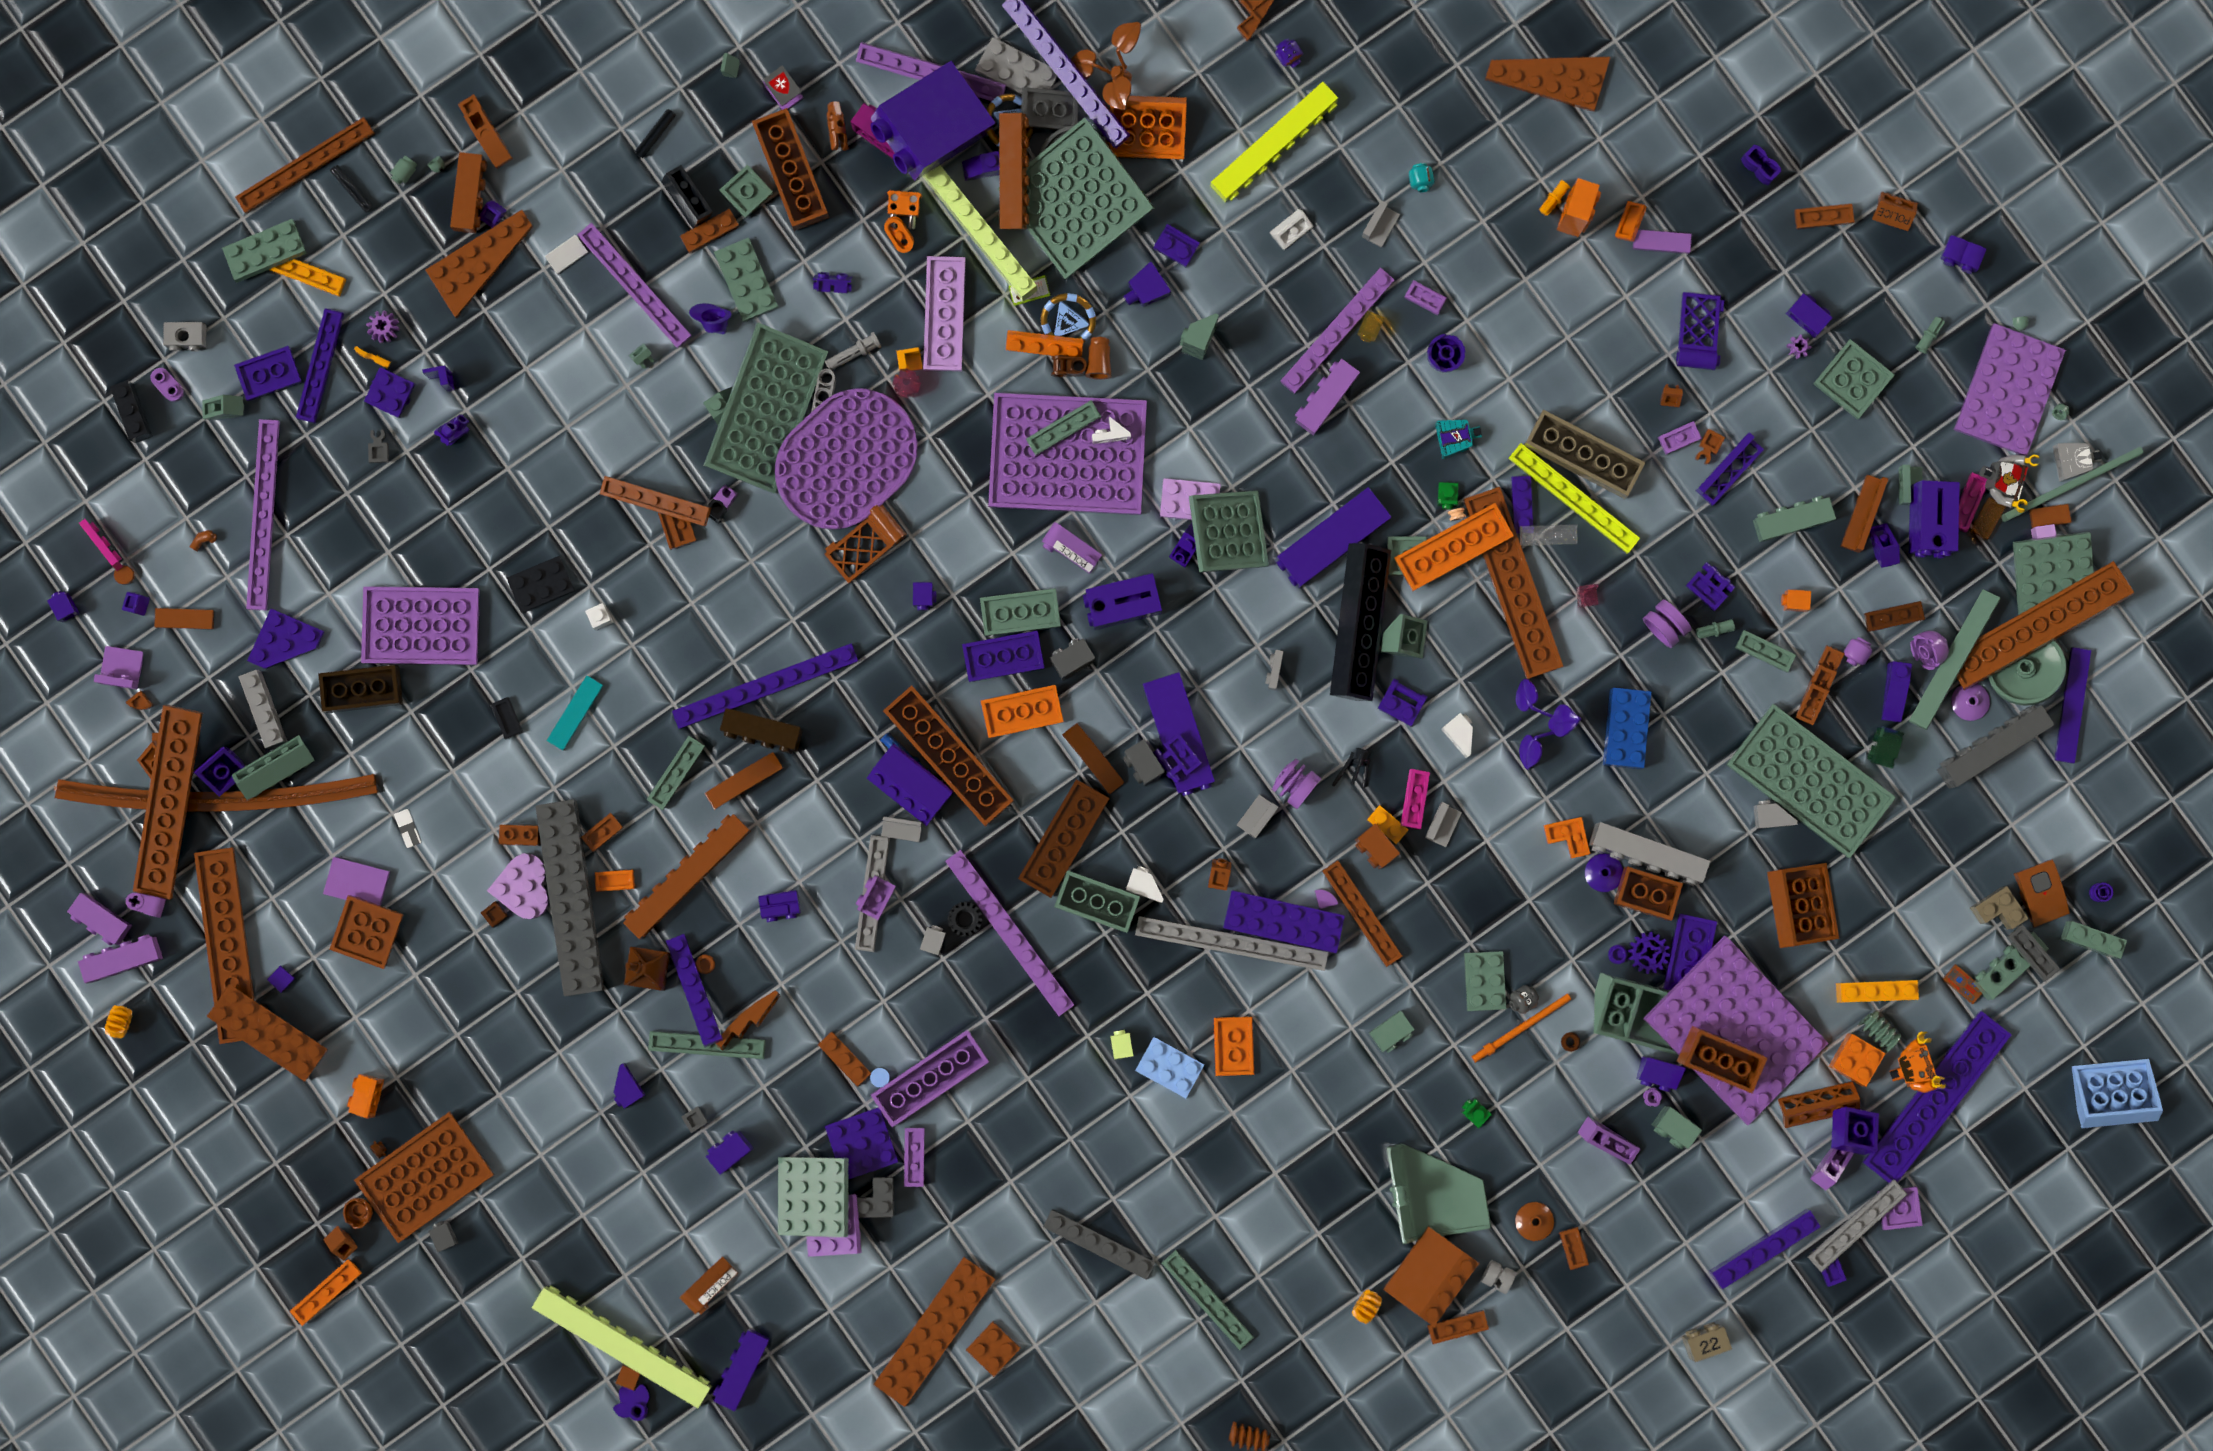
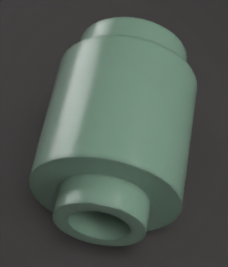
[390,156,417,185]

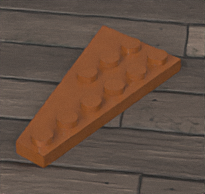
[1485,57,1610,112]
[425,210,533,319]

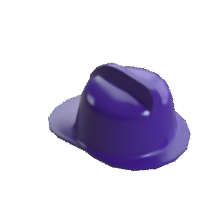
[689,303,732,334]

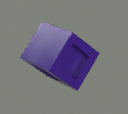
[47,591,80,623]

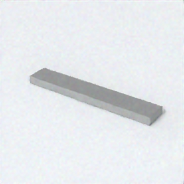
[855,835,890,952]
[1808,1179,1907,1272]

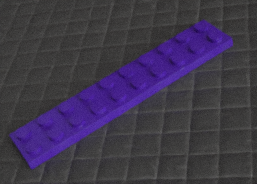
[1862,1011,2011,1183]

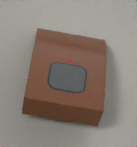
[2014,859,2070,928]

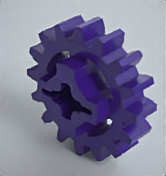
[1627,932,1670,974]

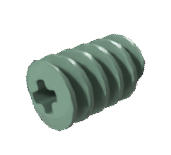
[1858,1011,1901,1053]

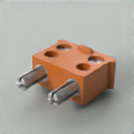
[887,190,922,229]

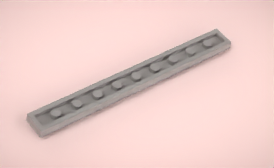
[1135,916,1328,971]

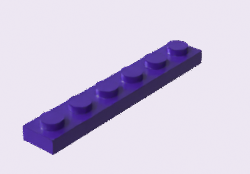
[666,934,723,1047]

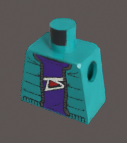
[1435,420,1482,459]

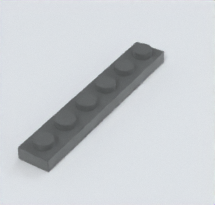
[1043,1210,1155,1280]

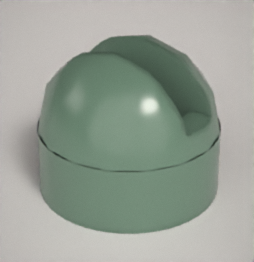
[428,156,445,173]
[2012,317,2028,331]
[2052,403,2069,420]

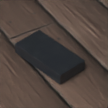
[490,697,523,740]

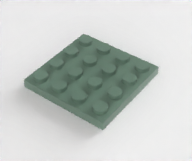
[1189,491,1269,572]
[2013,532,2093,615]
[778,1157,848,1237]

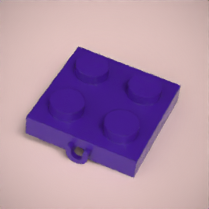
[364,367,415,418]

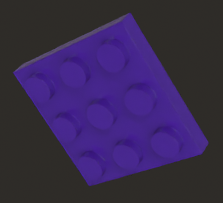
[825,1107,899,1179]

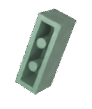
[2060,921,2127,959]

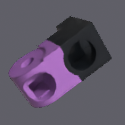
[707,485,738,524]

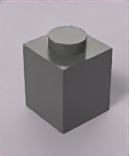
[428,1221,458,1253]

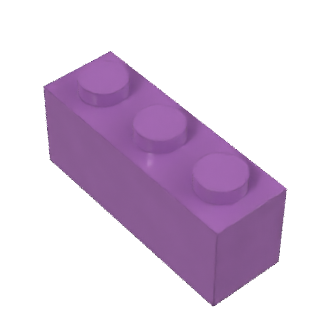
[67,893,132,946]

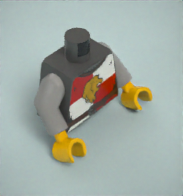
[1980,455,2039,513]

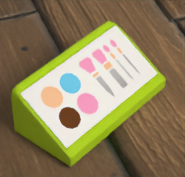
[1008,275,1050,306]

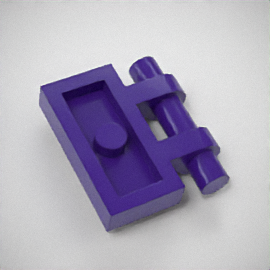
[1686,562,1735,611]
[1153,733,1202,784]

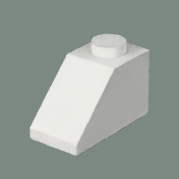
[1441,713,1473,758]
[1126,866,1163,903]

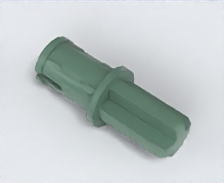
[1915,317,1945,354]
[1696,619,1735,639]

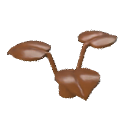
[1071,22,1141,110]

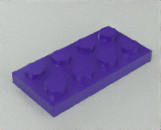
[962,631,1044,682]
[1663,913,1717,991]

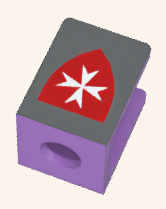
[762,65,803,110]

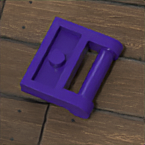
[1377,678,1428,727]

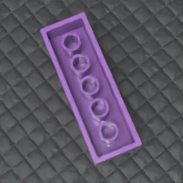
[871,1030,990,1127]

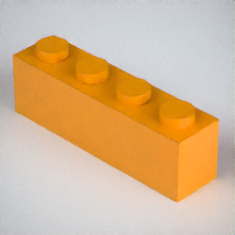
[1836,980,1919,1003]

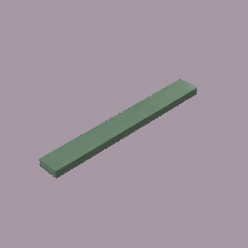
[2000,446,2143,522]
[1909,590,2001,730]

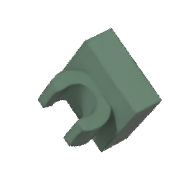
[629,344,654,369]

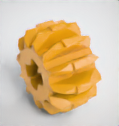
[105,1005,132,1038]
[1352,1289,1382,1324]

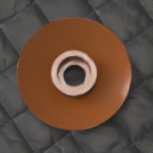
[1515,1202,1554,1241]

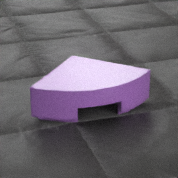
[1314,890,1338,909]

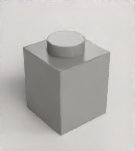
[920,925,946,955]

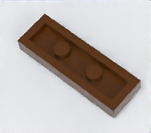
[1864,601,1925,632]

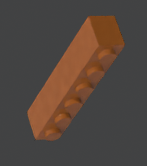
[999,113,1029,230]

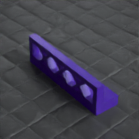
[1696,432,1764,506]

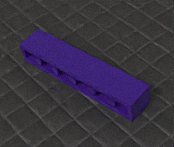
[1709,1209,1821,1289]

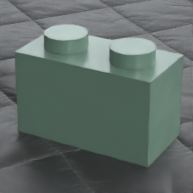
[1369,1011,1414,1053]

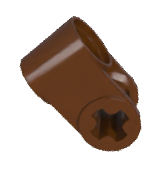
[1051,355,1087,377]

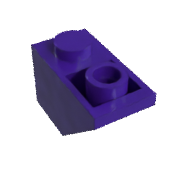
[1169,523,1196,568]

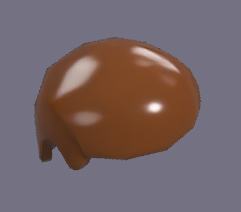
[343,1197,373,1229]

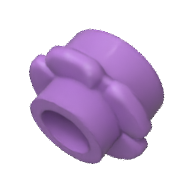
[1643,1088,1662,1107]

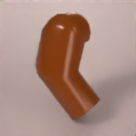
[189,530,217,552]

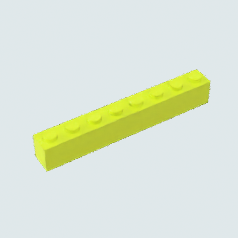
[1210,82,1338,203]

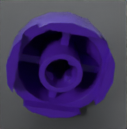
[1427,334,1465,373]

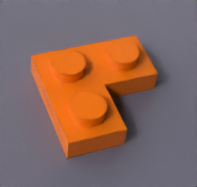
[1543,817,1590,859]

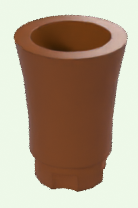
[1085,337,1112,380]

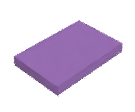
[323,857,390,906]

